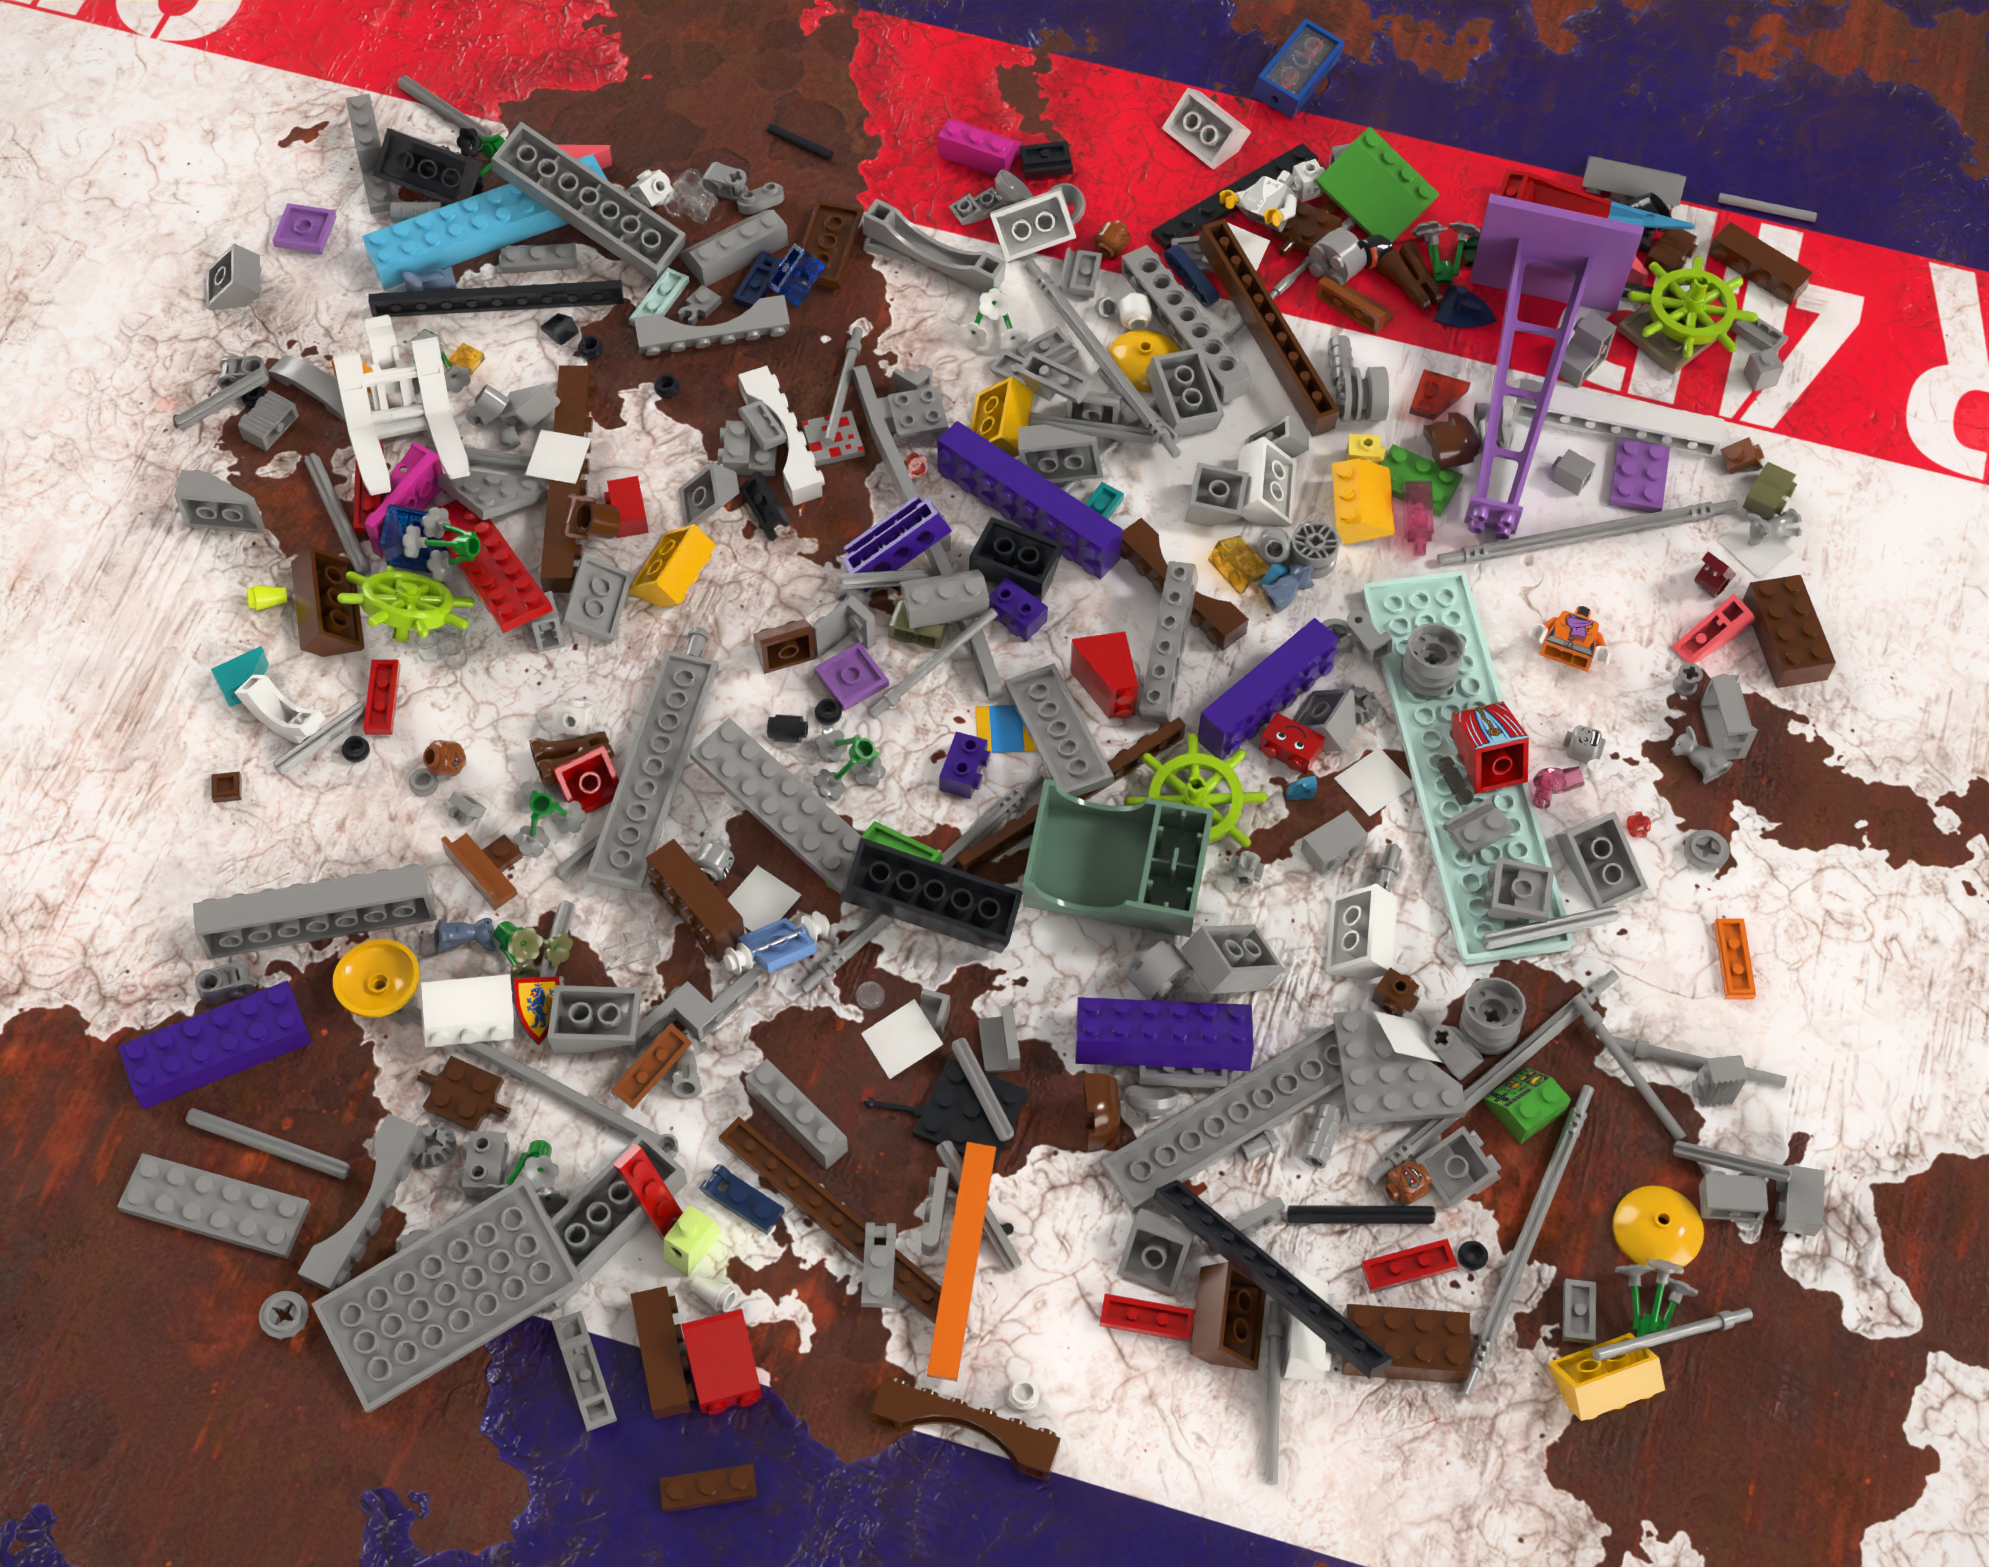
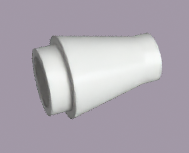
[690,1275,737,1312]

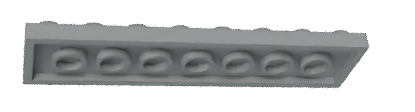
[690,717,863,905]

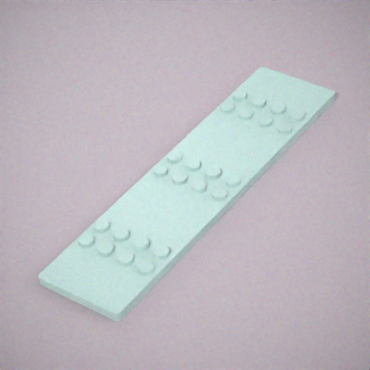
[1362,571,1574,965]

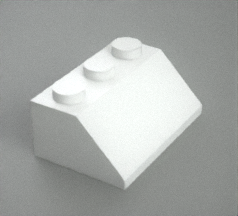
[1162,88,1251,169]
[990,187,1077,262]
[1238,437,1297,527]
[1326,884,1397,980]
[421,974,514,1047]
[1284,1269,1333,1381]

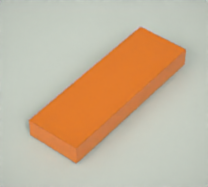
[1714,918,1756,999]

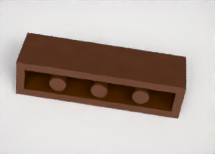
[1708,222,1813,306]
[630,1286,695,1420]

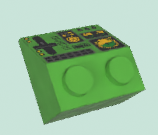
[1482,1067,1571,1144]

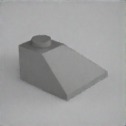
[679,462,739,527]
[1293,688,1356,752]

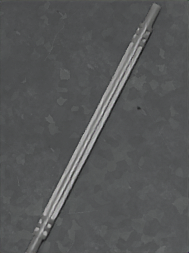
[1026,259,1181,458]
[1437,500,1738,565]
[798,773,1045,994]
[1366,970,1619,1187]
[1458,1085,1594,1398]

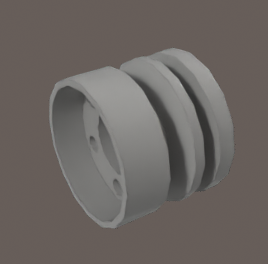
[1336,366,1389,421]
[1400,623,1465,696]
[1459,978,1526,1055]

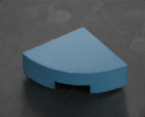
[1258,564,1290,591]
[1285,776,1317,800]

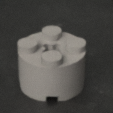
[1309,228,1367,286]
[1127,939,1193,1001]

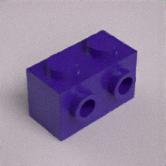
[989,578,1048,642]
[939,731,991,799]

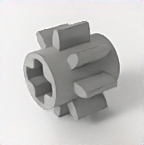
[1229,851,1265,886]

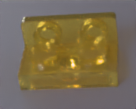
[1208,535,1269,594]

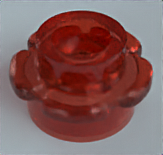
[904,453,928,478]
[1627,811,1651,838]

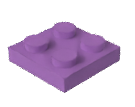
[272,203,336,254]
[814,642,889,711]

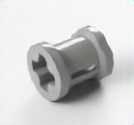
[1673,662,1703,697]

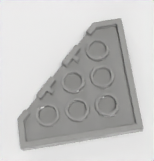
[1333,1011,1467,1124]

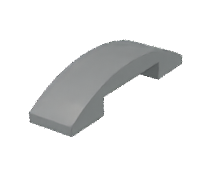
[268,355,346,422]
[552,1311,617,1432]

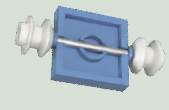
[723,911,830,975]

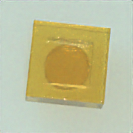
[448,343,485,376]

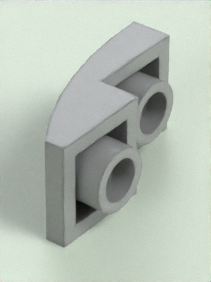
[949,187,1006,225]

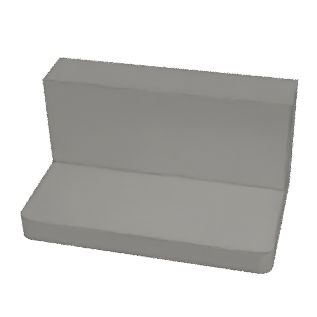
[978,1005,1020,1073]

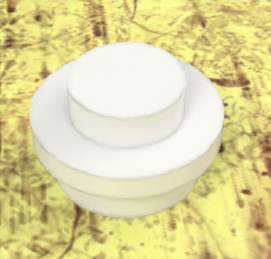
[1009,1379,1040,1411]

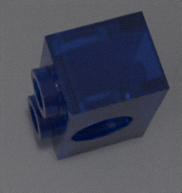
[766,243,827,307]

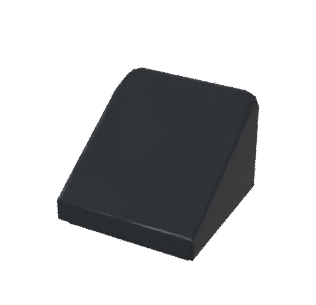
[540,313,579,345]

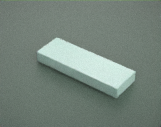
[629,267,689,327]

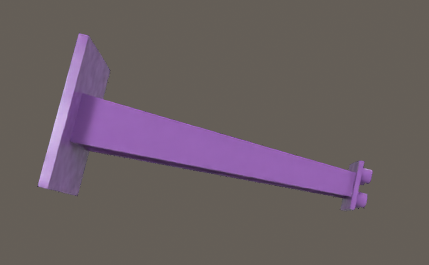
[1464,194,1644,540]

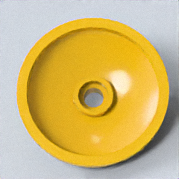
[1108,329,1180,392]
[333,939,421,1018]
[1613,1186,1704,1272]

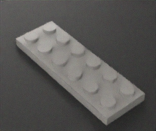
[1004,663,1115,797]
[117,1153,311,1259]

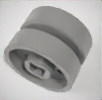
[1288,521,1340,579]

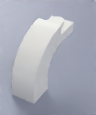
[234,674,326,744]

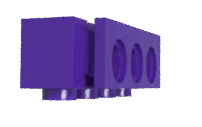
[842,495,952,592]

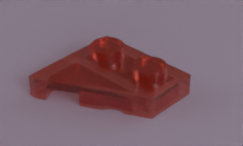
[1409,369,1471,421]

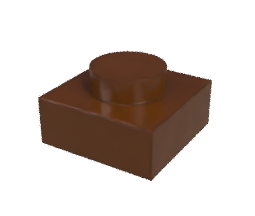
[482,834,523,872]

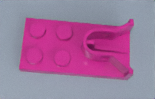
[365,443,443,558]

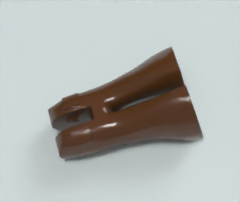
[1376,242,1444,311]
[529,731,614,787]

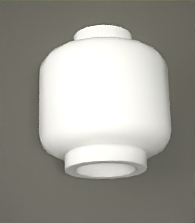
[1119,293,1153,330]

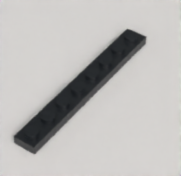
[1151,143,1318,251]

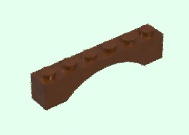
[1120,518,1249,651]
[871,1378,1061,1482]

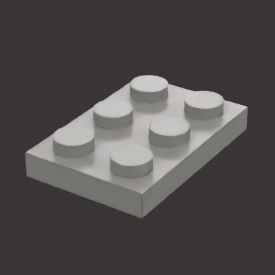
[561,554,633,644]

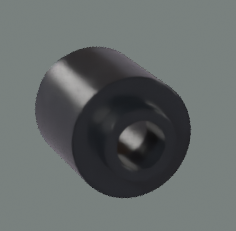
[767,714,808,743]

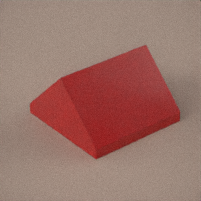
[553,745,619,814]

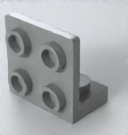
[888,386,949,440]
[813,595,876,658]

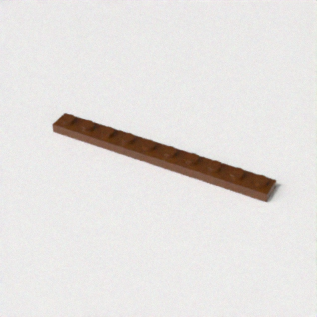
[957,717,1186,874]
[718,1117,942,1324]

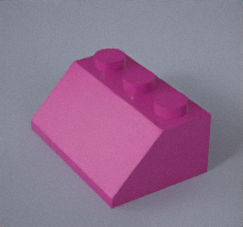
[938,119,1024,176]

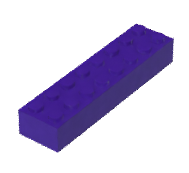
[937,421,1123,580]

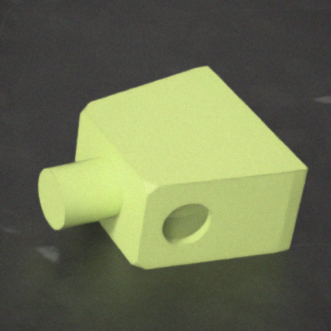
[663,1205,722,1277]

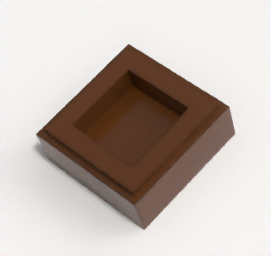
[211,771,242,803]

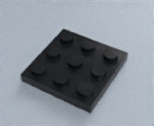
[913,1058,1030,1170]

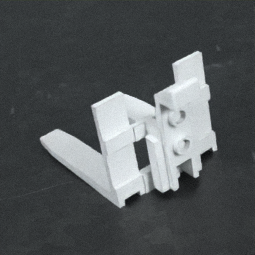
[333,315,470,495]

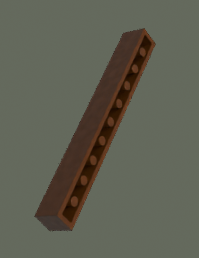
[1198,219,1340,437]
[540,365,596,593]

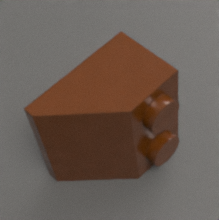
[753,619,816,674]

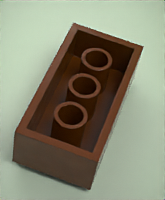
[1743,574,1836,688]
[646,839,745,962]
[1342,1304,1470,1384]

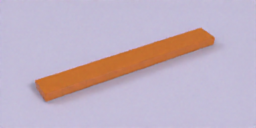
[926,1142,996,1382]

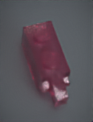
[1402,481,1434,556]

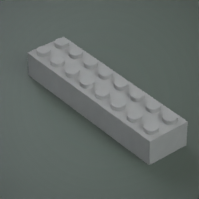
[492,122,686,283]
[193,864,437,960]

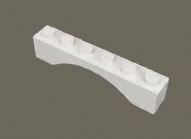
[738,366,825,506]

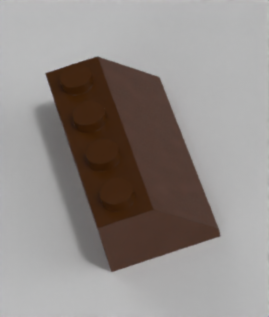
[291,546,364,657]

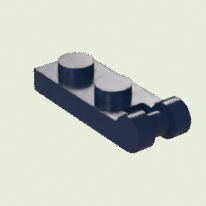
[733,251,786,309]
[699,1164,785,1235]

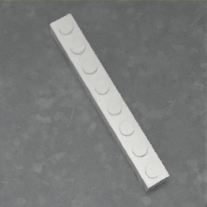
[1512,378,1724,458]

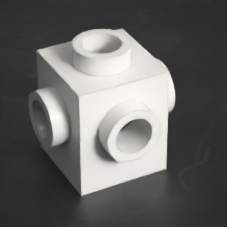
[1291,159,1325,203]
[629,169,673,208]
[551,698,596,739]

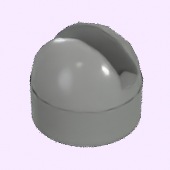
[1095,297,1117,318]
[500,425,521,448]

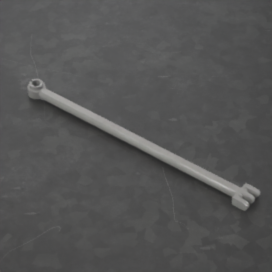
[386,996,679,1158]

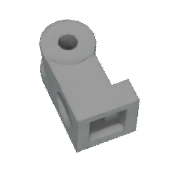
[1346,610,1392,664]

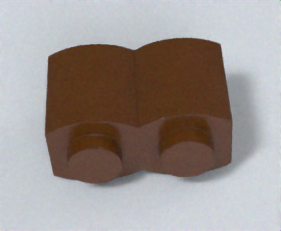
[1645,228,1698,273]

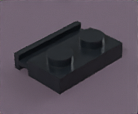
[1019,141,1073,179]

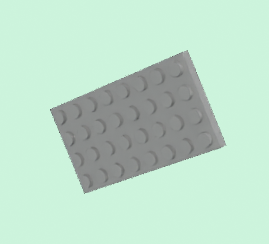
[312,1176,585,1413]

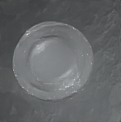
[856,981,885,1010]

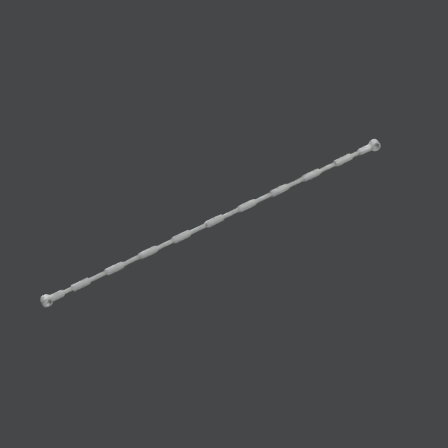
[1061,217,1356,494]

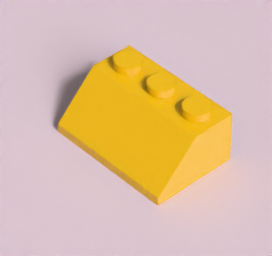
[970,376,1034,457]
[1332,458,1395,545]
[628,524,716,608]
[1548,1333,1665,1421]

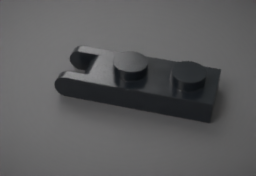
[739,471,791,541]

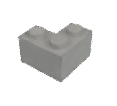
[1558,311,1617,388]

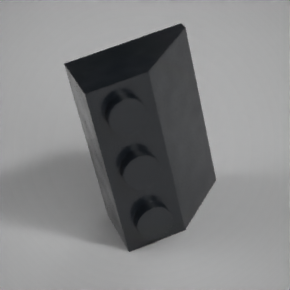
[969,517,1064,602]

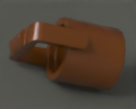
[560,494,620,540]

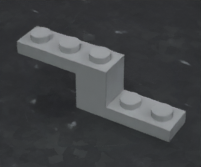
[346,94,393,214]
[990,349,1094,404]
[625,966,763,1057]

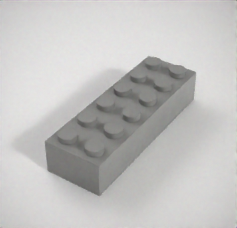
[551,1132,687,1310]

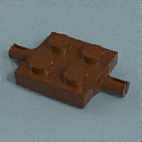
[1272,201,1342,257]
[417,1056,511,1131]

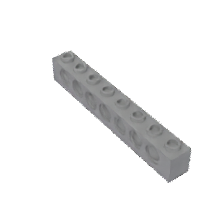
[1121,245,1252,404]

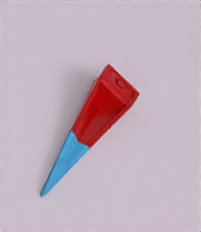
[1498,169,1695,230]

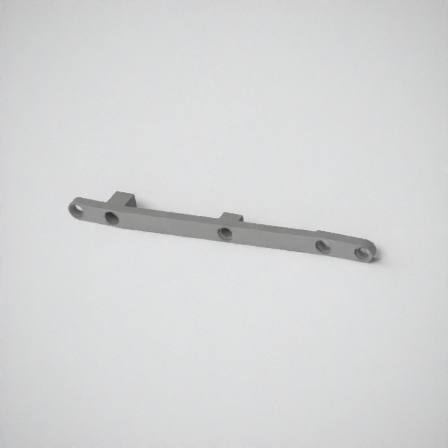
[852,365,1002,699]

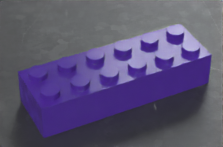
[1198,618,1339,760]
[118,980,312,1110]
[1075,997,1254,1071]

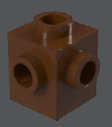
[1371,967,1420,1017]

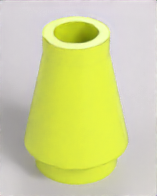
[247,585,287,611]

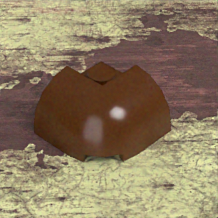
[1423,412,1482,469]
[1082,1073,1121,1152]

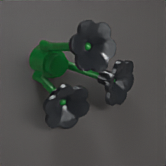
[441,128,505,196]

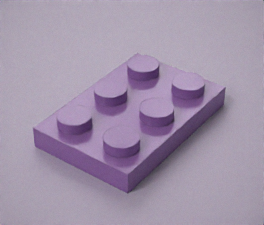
[1609,438,1670,513]

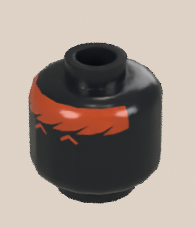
[1357,234,1393,270]

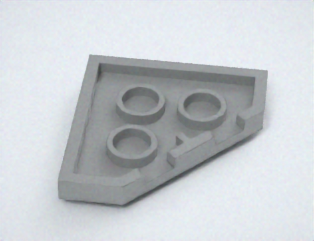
[438,470,548,520]

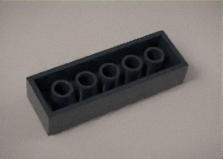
[839,837,1023,954]

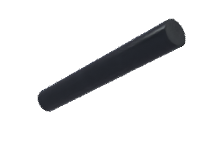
[767,123,833,160]

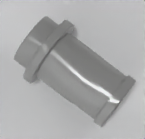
[684,627,709,657]
[1241,1131,1280,1162]

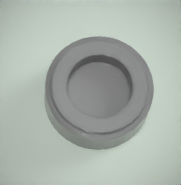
[409,768,438,797]

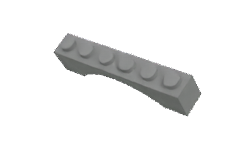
[863,198,1006,293]
[634,295,790,356]
[298,1113,426,1293]

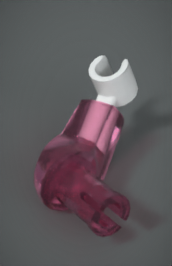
[1532,759,1603,809]

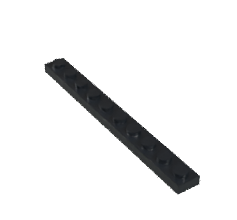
[368,280,624,317]
[1154,1180,1393,1379]

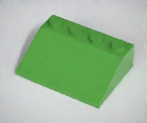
[1315,127,1440,244]

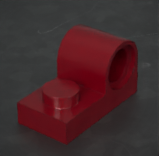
[1694,551,1736,597]

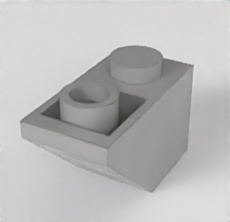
[499,384,561,431]

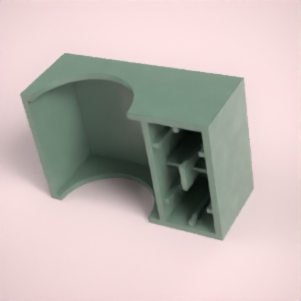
[1022,779,1214,938]

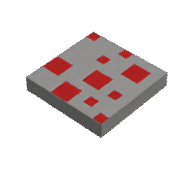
[802,411,865,467]

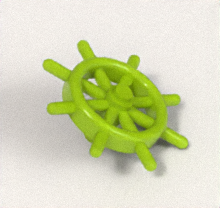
[1628,256,1758,359]
[337,564,475,642]
[1124,733,1268,848]

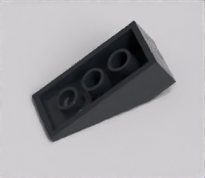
[372,128,483,204]

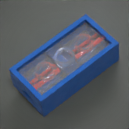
[1252,18,1345,119]

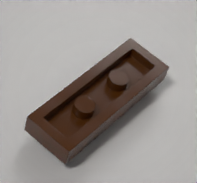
[659,1464,758,1513]

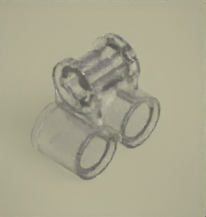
[663,168,718,224]
[414,618,468,670]

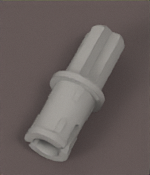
[1375,844,1402,892]

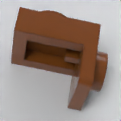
[1720,437,1765,474]

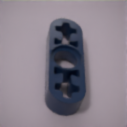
[1164,245,1219,308]

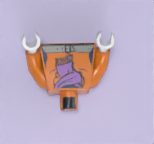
[1528,606,1612,672]

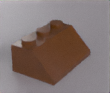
[1190,1262,1266,1371]

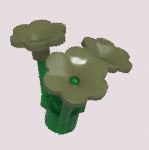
[494,921,573,991]

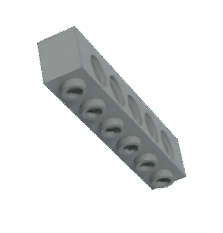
[1139,561,1198,724]

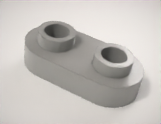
[737,182,785,214]

